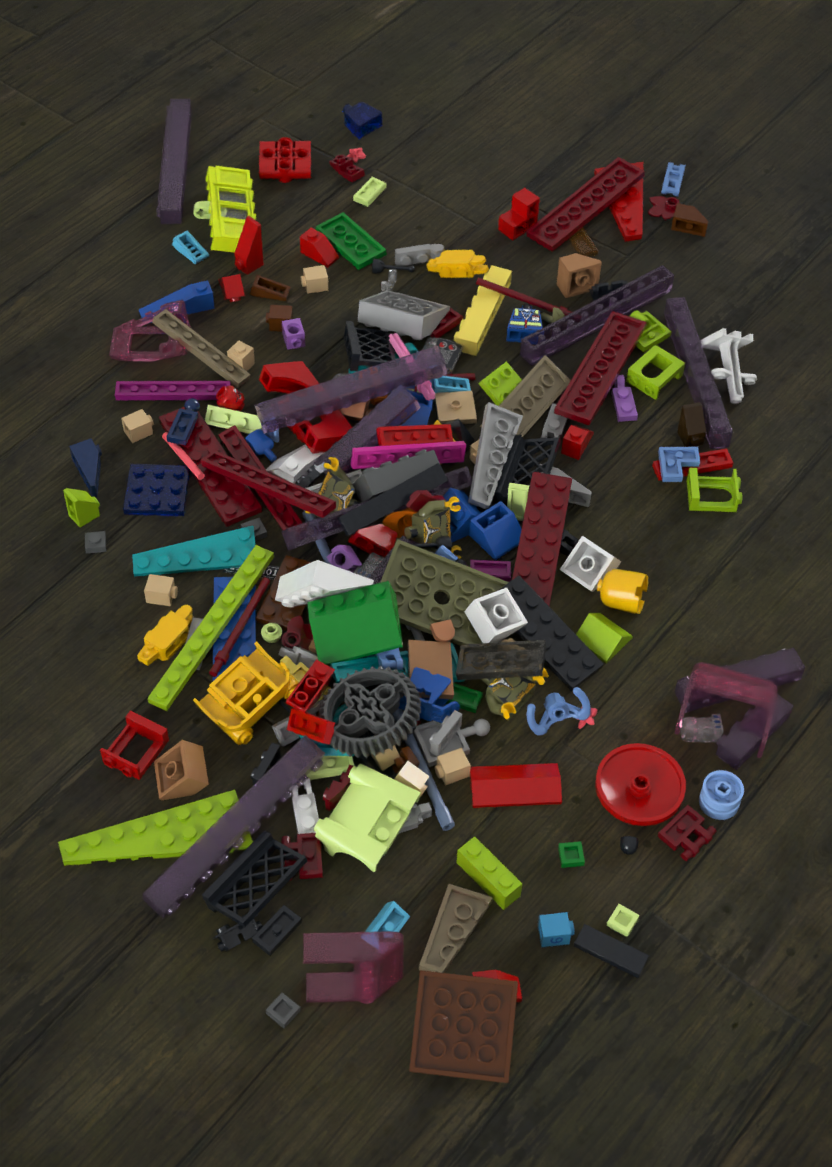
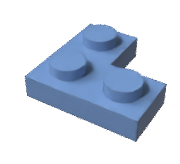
[658,447,700,482]

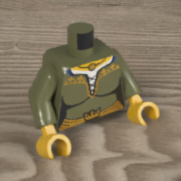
[305,457,362,521]
[404,496,462,559]
[481,668,549,721]

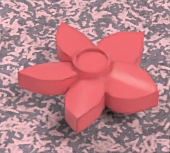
[347,148,366,163]
[577,707,598,729]

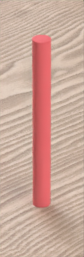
[162,432,205,480]

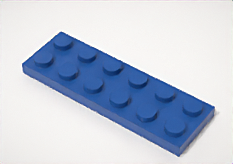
[213,577,256,681]

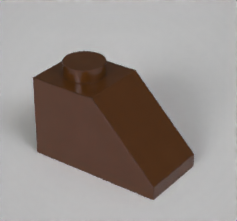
[671,203,708,237]

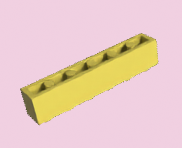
[453,265,512,356]

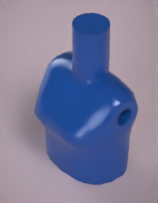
[245,429,277,462]

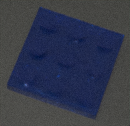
[123,464,190,516]

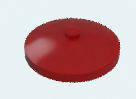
[595,743,686,826]

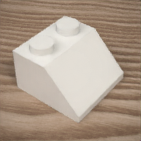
[560,536,621,592]
[464,588,528,647]

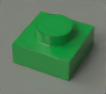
[558,842,585,868]

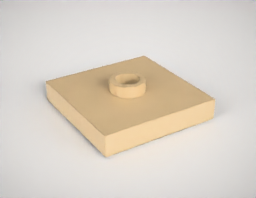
[435,391,477,424]

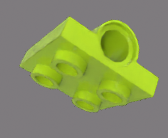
[630,310,672,352]
[479,361,522,406]

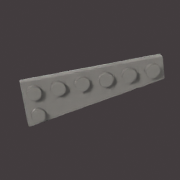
[468,402,523,509]

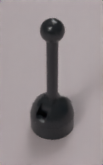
[372,259,415,273]
[407,536,452,551]

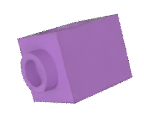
[282,318,305,350]
[327,544,363,573]

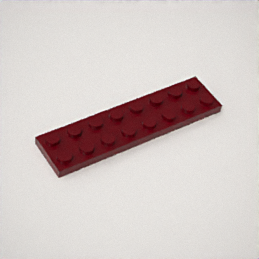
[526,157,645,252]
[554,311,647,426]
[158,407,262,527]
[512,472,572,607]

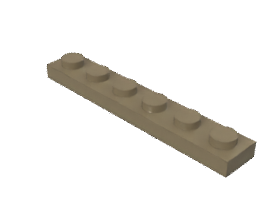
[152,309,251,388]

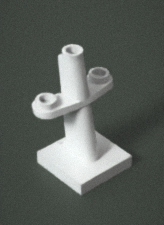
[700,328,757,404]

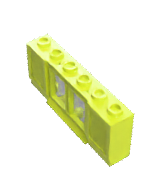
[205,166,256,253]

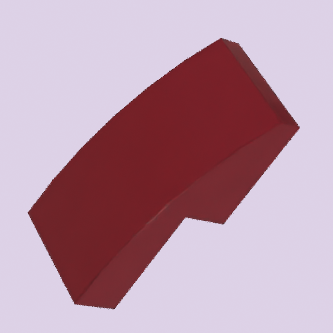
[329,154,365,182]
[406,490,447,512]
[323,764,353,811]

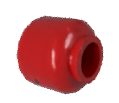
[216,385,245,411]

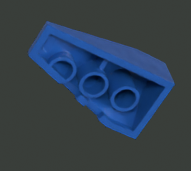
[139,281,214,324]

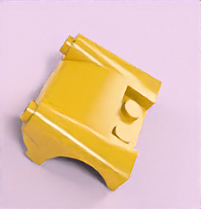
[193,641,299,745]

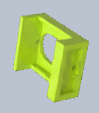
[626,345,685,400]
[686,468,742,512]

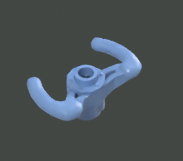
[526,687,591,735]

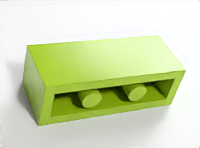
[457,836,522,910]

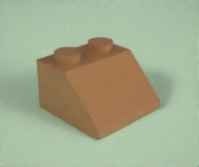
[557,253,602,298]
[154,740,209,800]

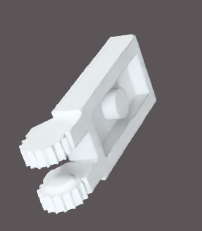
[291,778,319,834]

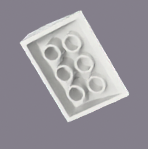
[275,560,374,608]

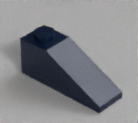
[69,438,102,498]

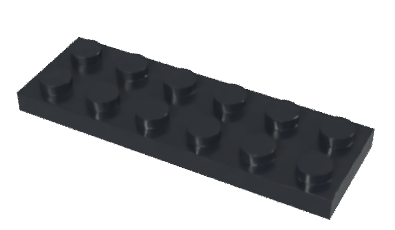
[498,576,604,692]

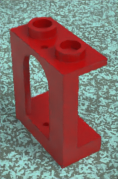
[100,710,169,780]

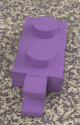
[611,375,638,422]

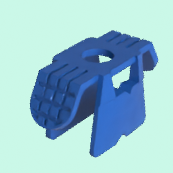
[399,667,460,723]

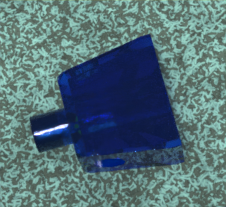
[343,102,382,139]

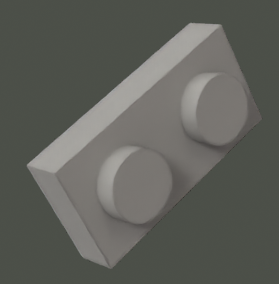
[429,710,462,756]

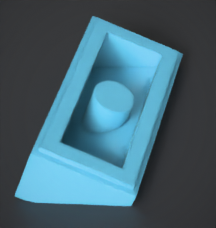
[361,901,410,953]

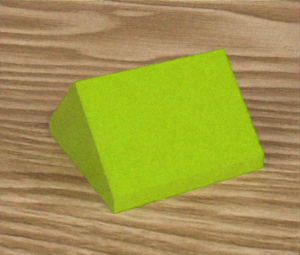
[576,613,633,664]

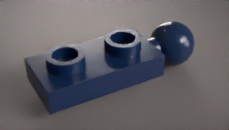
[167,398,200,445]

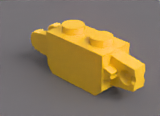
[426,250,489,278]
[137,604,193,666]

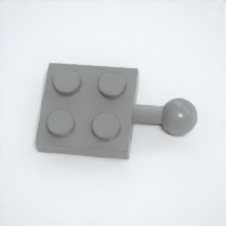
[413,719,490,767]

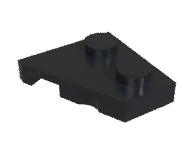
[295,462,327,489]

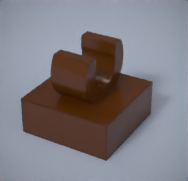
[392,746,420,775]

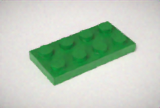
[315,212,387,270]

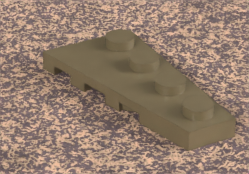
[419,884,493,973]

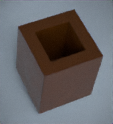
[266,305,293,331]

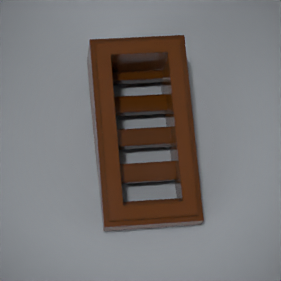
[250,275,291,301]

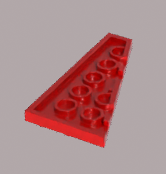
[594,162,643,242]

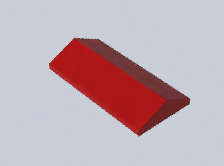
[470,763,562,808]

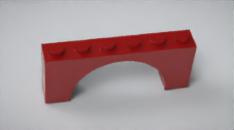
[259,361,357,454]

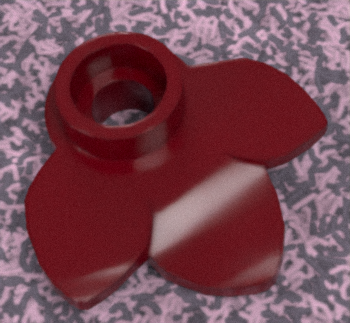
[648,196,679,220]
[281,615,313,651]

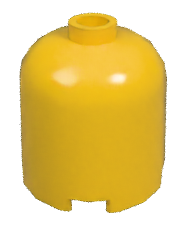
[597,569,648,614]

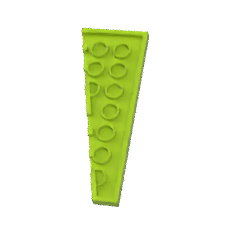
[58,790,253,866]

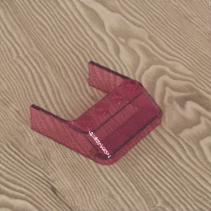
[674,662,778,758]
[303,932,404,1004]

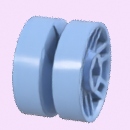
[699,770,744,820]

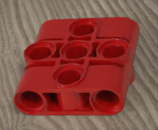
[259,137,311,183]

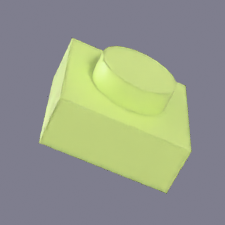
[607,904,639,937]

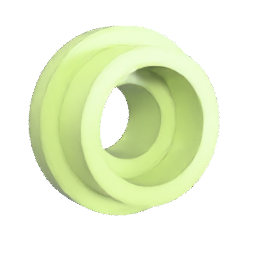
[261,623,282,643]

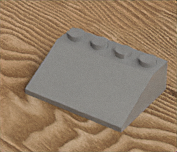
[358,290,450,340]

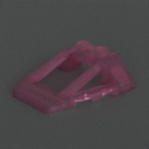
[109,300,190,362]

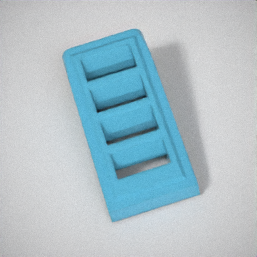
[172,231,209,264]
[431,374,471,396]

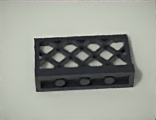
[344,321,397,371]
[494,435,561,506]
[202,830,307,927]

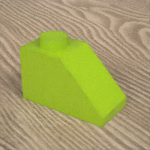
[63,488,100,527]

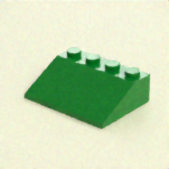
[308,581,403,666]

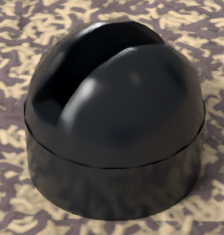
[620,836,639,855]

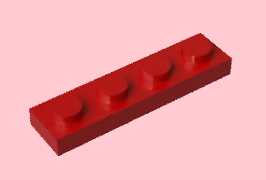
[376,424,453,446]
[652,448,733,481]

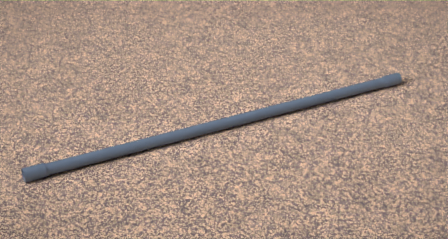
[302,510,455,831]

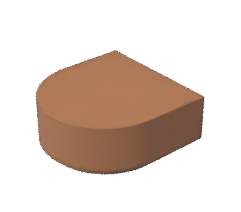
[430,619,455,642]

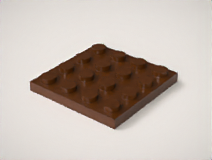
[409,970,518,1083]

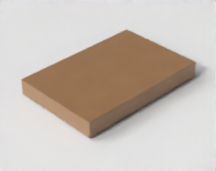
[407,640,454,699]

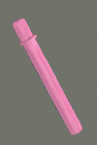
[389,333,435,401]

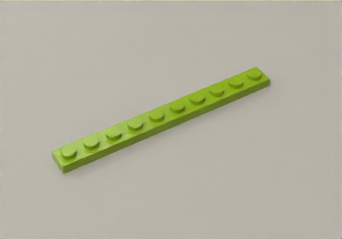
[147,545,274,711]

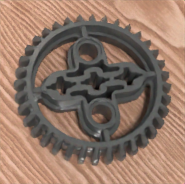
[318,665,421,758]

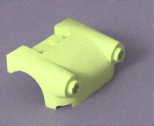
[314,764,421,872]

